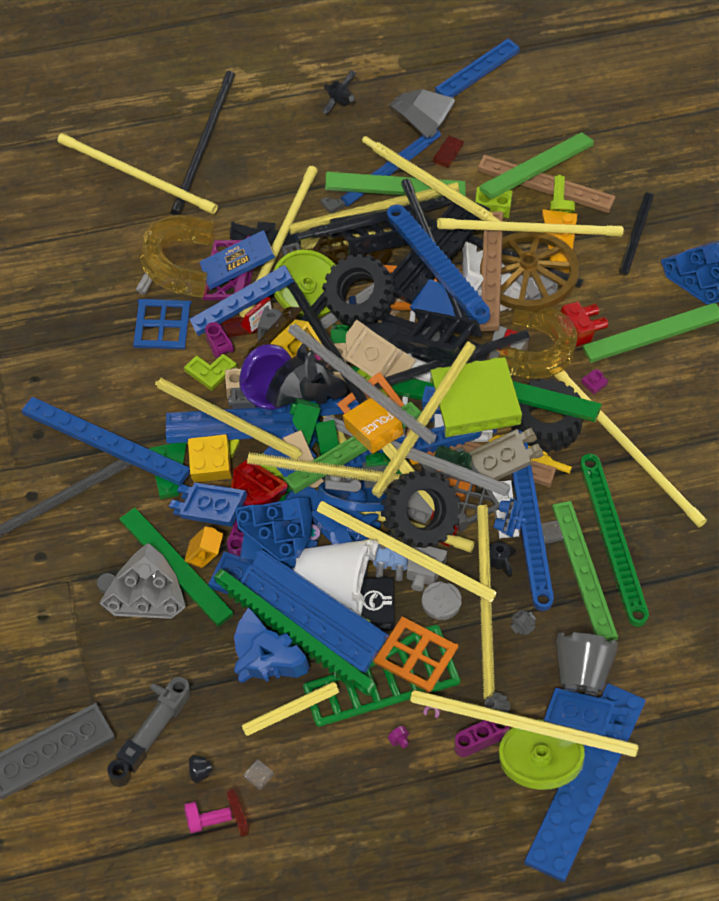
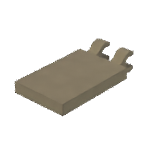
[466,428,544,488]

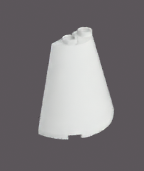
[463,242,527,314]
[293,539,379,616]

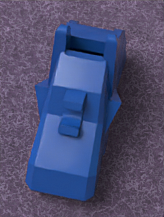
[311,507,381,577]
[234,608,310,683]

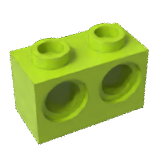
[475,187,512,218]

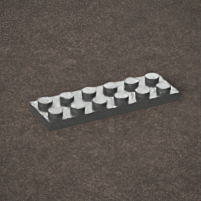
[0,703,115,800]

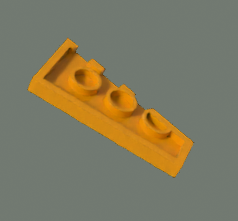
[542,209,577,273]

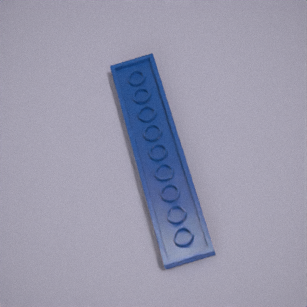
[524,683,646,882]

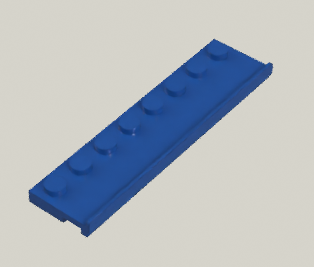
[166,407,319,443]
[240,549,389,672]

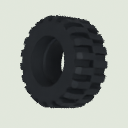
[322,254,396,327]
[511,378,583,452]
[381,471,461,548]

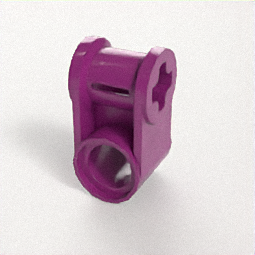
[205,322,234,359]

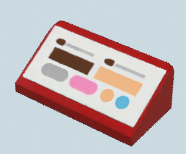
[241,297,272,334]

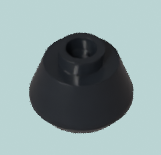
[189,754,212,784]

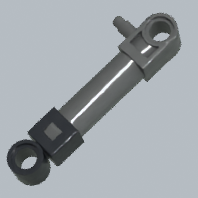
[107,677,190,787]

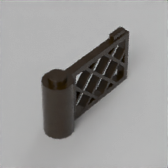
[312,235,392,283]

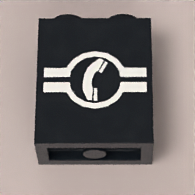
[360,577,394,631]

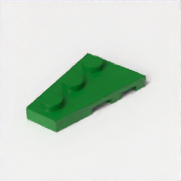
[149,442,187,500]

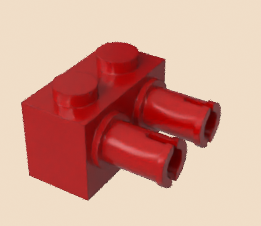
[558,301,608,347]

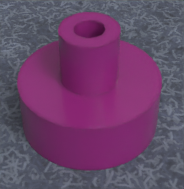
[387,726,409,748]

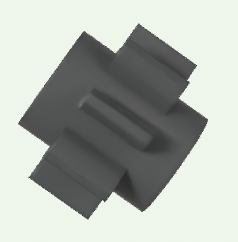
[511,610,536,635]
[484,692,510,713]

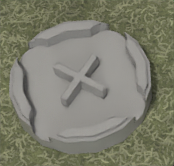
[422,581,461,620]

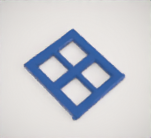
[133,299,192,349]

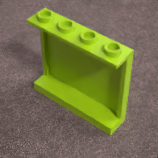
[430,357,522,438]

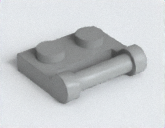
[324,474,361,492]

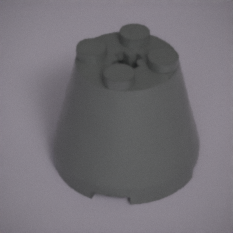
[556,633,618,696]

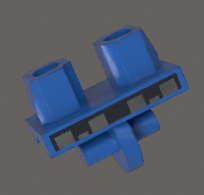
[494,498,529,537]

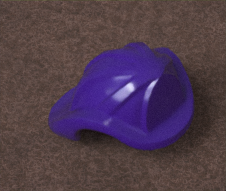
[239,344,291,410]

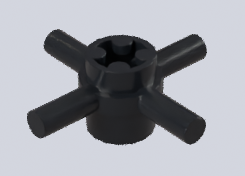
[322,70,356,115]

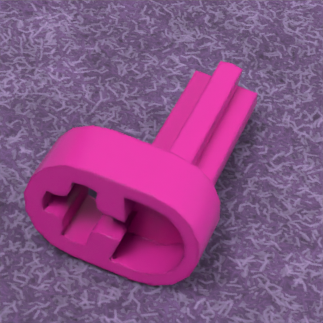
[184,802,232,833]

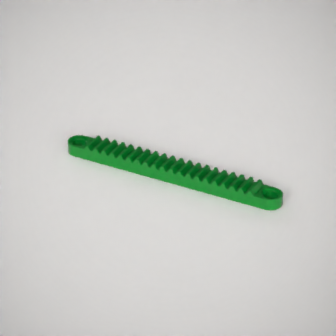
[580,454,649,627]
[213,569,377,696]

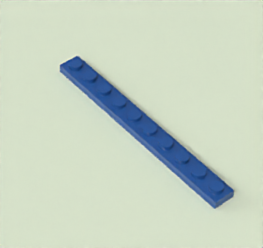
[21,397,190,486]

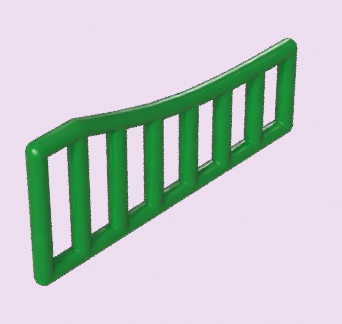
[303,625,461,727]

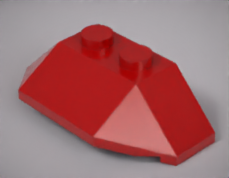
[231,459,287,506]

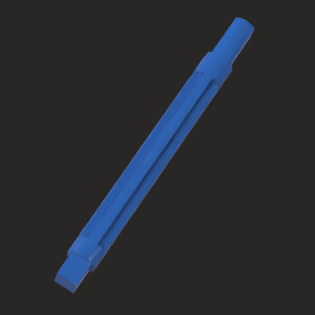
[341,129,441,207]

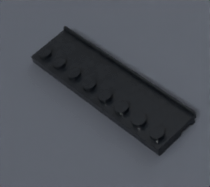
[391,200,490,304]

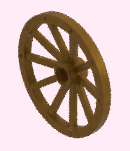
[480,232,579,310]

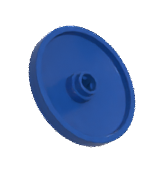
[318,480,387,512]

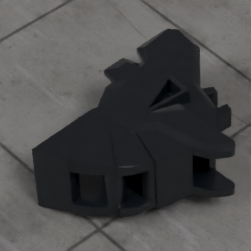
[266,344,349,408]

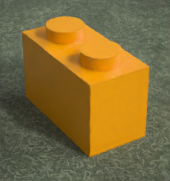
[184,526,223,568]

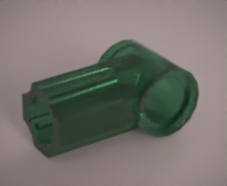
[434,445,473,470]

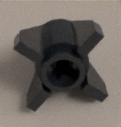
[489,542,516,578]

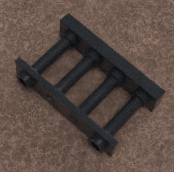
[329,209,409,256]
[393,309,482,363]

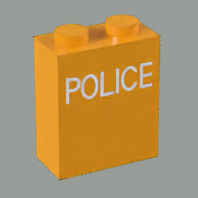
[343,398,404,454]

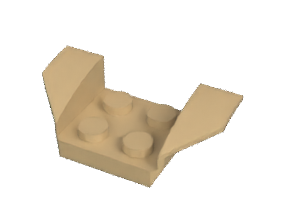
[345,320,416,378]

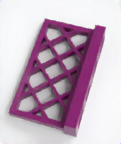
[202,236,254,300]

